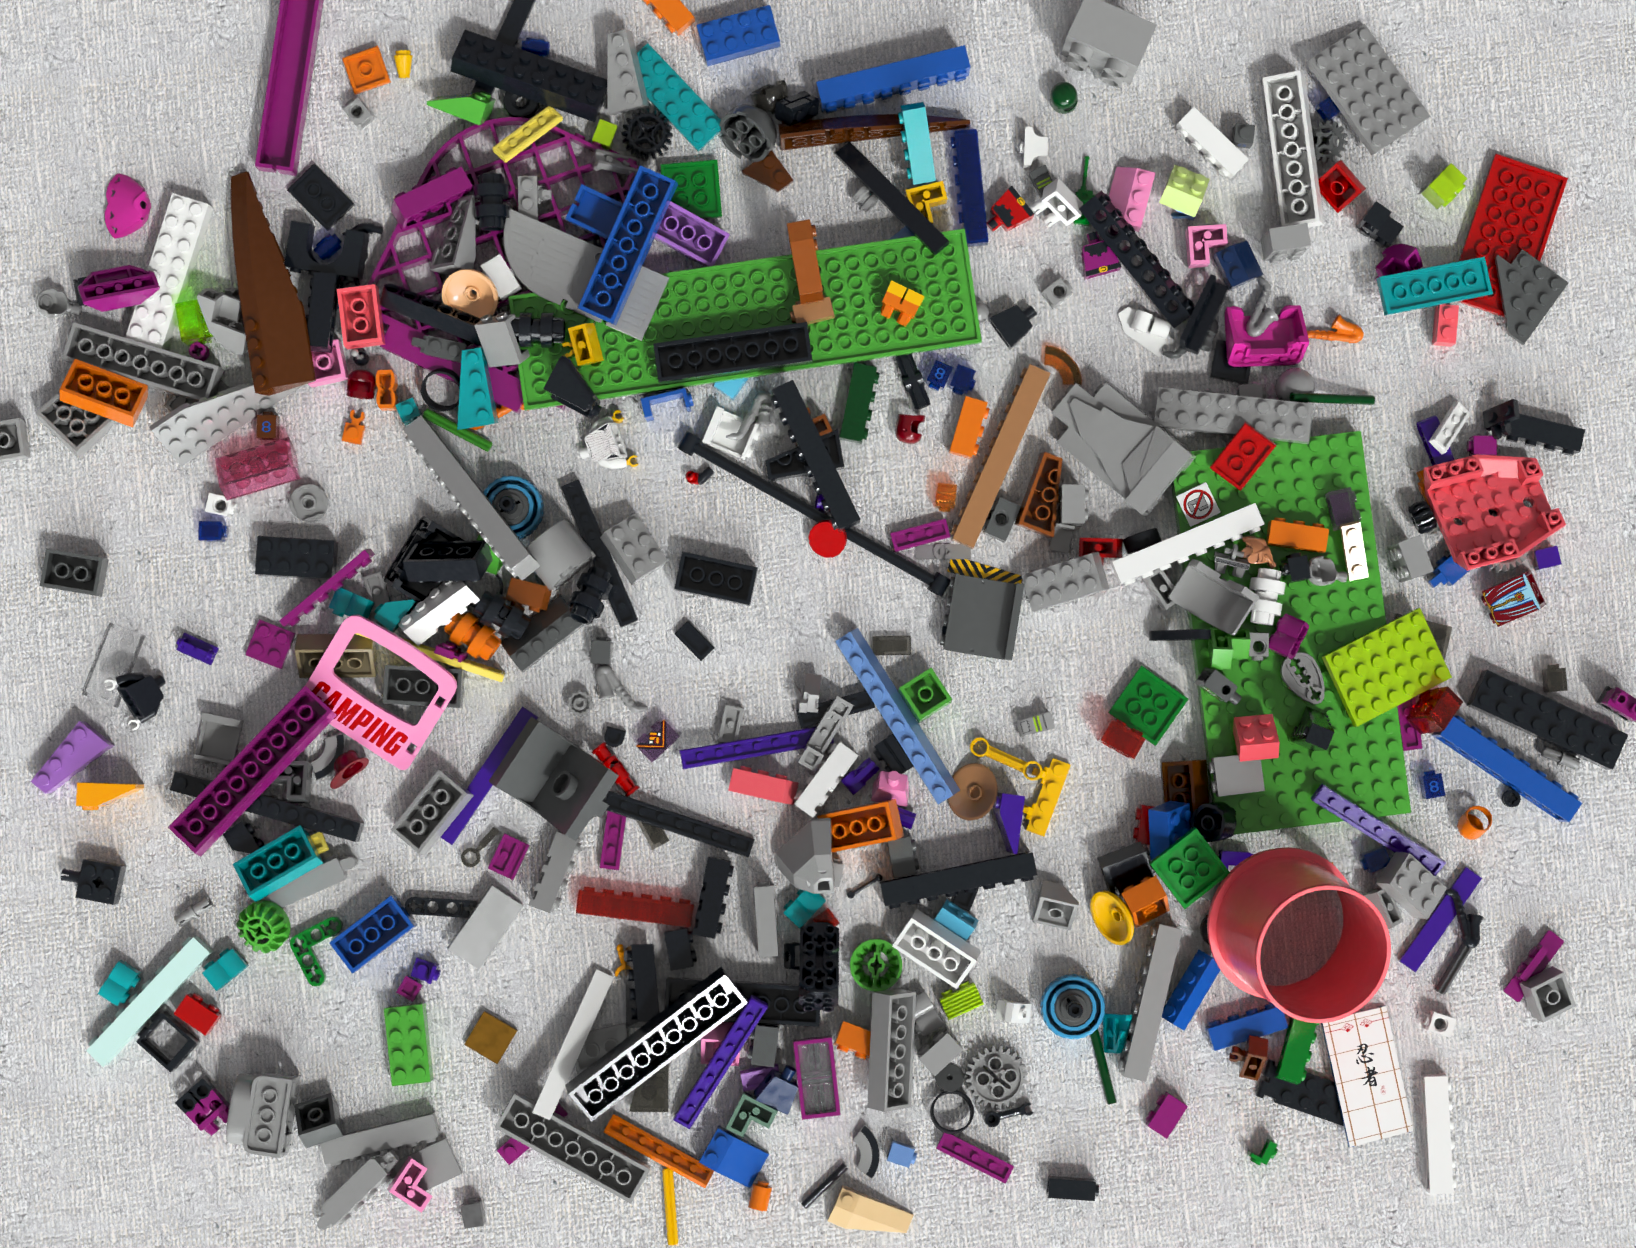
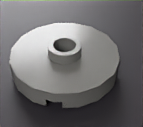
[289,484,328,522]

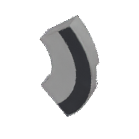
[311,733,346,780]
[853,1124,880,1179]

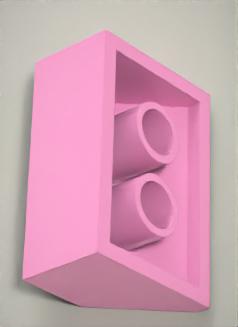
[1103,167,1155,232]

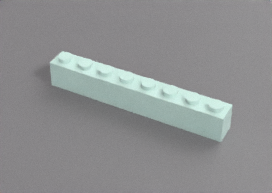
[86,936,214,1067]

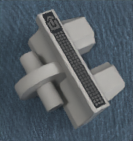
[1214,544,1250,578]

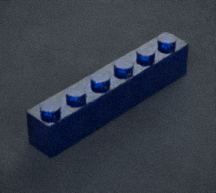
[950,129,989,247]

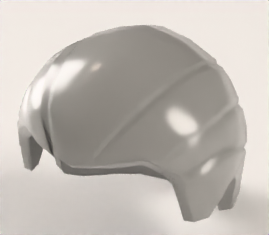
[35,288,82,318]
[1308,556,1347,586]

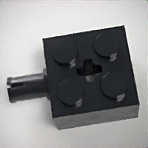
[61,859,126,905]

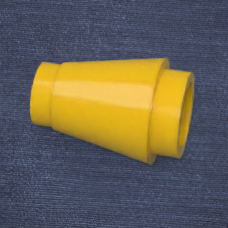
[394,50,413,78]

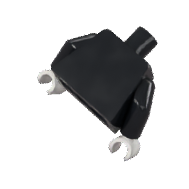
[103,672,166,730]

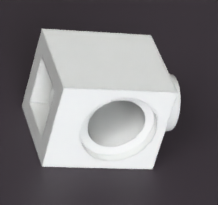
[205,493,237,518]
[1423,1010,1456,1037]

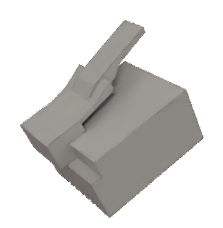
[794,673,821,713]

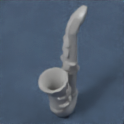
[1246,277,1279,337]
[726,391,772,440]
[595,665,648,713]

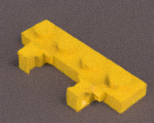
[1023,758,1071,837]

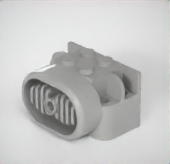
[226,1073,301,1158]

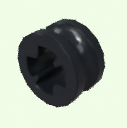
[1501,790,1521,807]

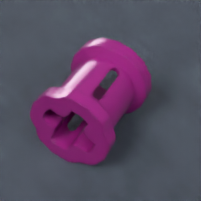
[189,342,210,361]

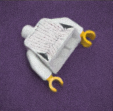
[579,410,638,469]

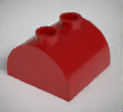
[1318,160,1366,213]

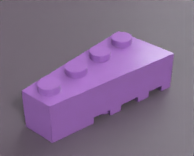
[30,721,115,794]

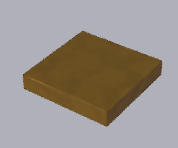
[464,1011,518,1064]

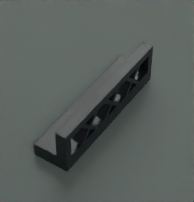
[1180,274,1229,355]

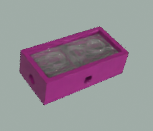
[793,1035,841,1120]

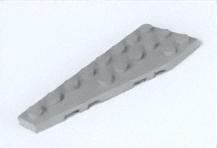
[149,383,303,466]

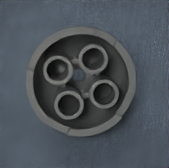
[719,104,777,162]

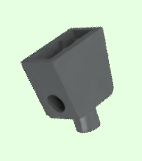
[1194,667,1242,705]

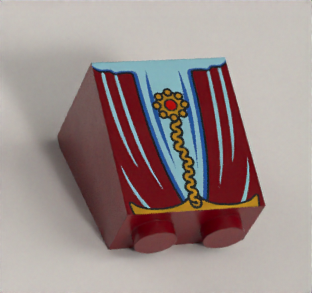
[1481,570,1546,627]

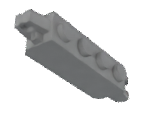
[261,855,358,908]
[317,1151,400,1230]

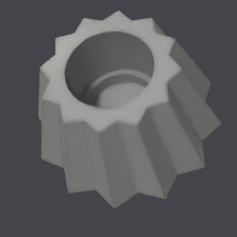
[566,690,594,717]

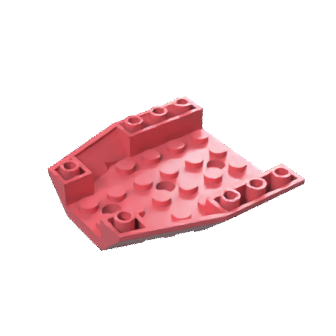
[1424,454,1566,570]

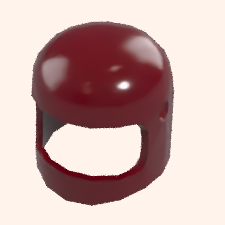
[346,369,376,399]
[895,414,925,444]

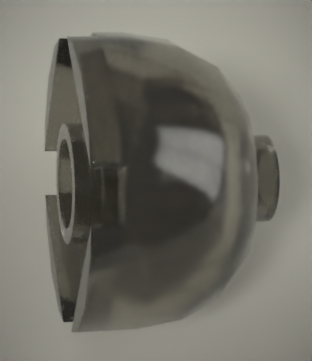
[750,80,789,114]

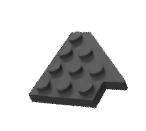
[1494,249,1569,345]

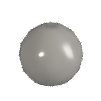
[1275,368,1315,403]

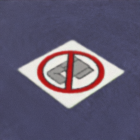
[1176,482,1220,526]

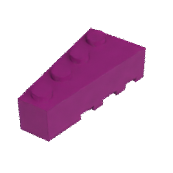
[391,166,473,230]

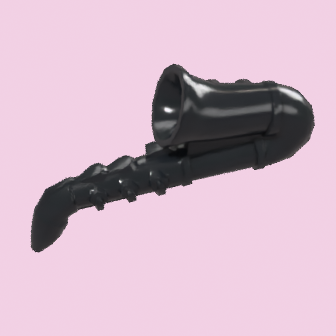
[1444,889,1484,948]

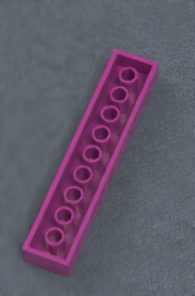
[168,685,337,857]

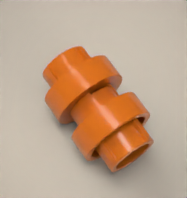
[444,612,501,660]

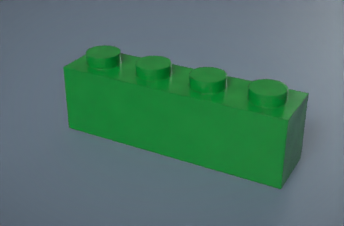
[1274,1017,1320,1084]

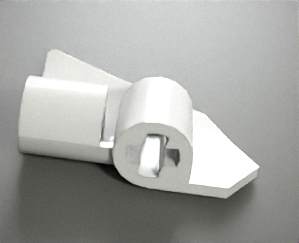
[1118,307,1171,357]

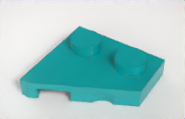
[1103,1013,1132,1053]

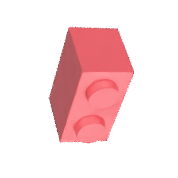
[1432,304,1459,347]

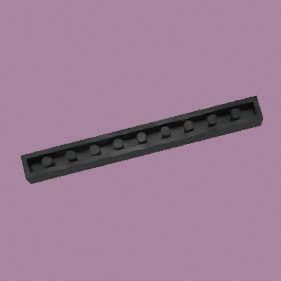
[170,771,364,842]

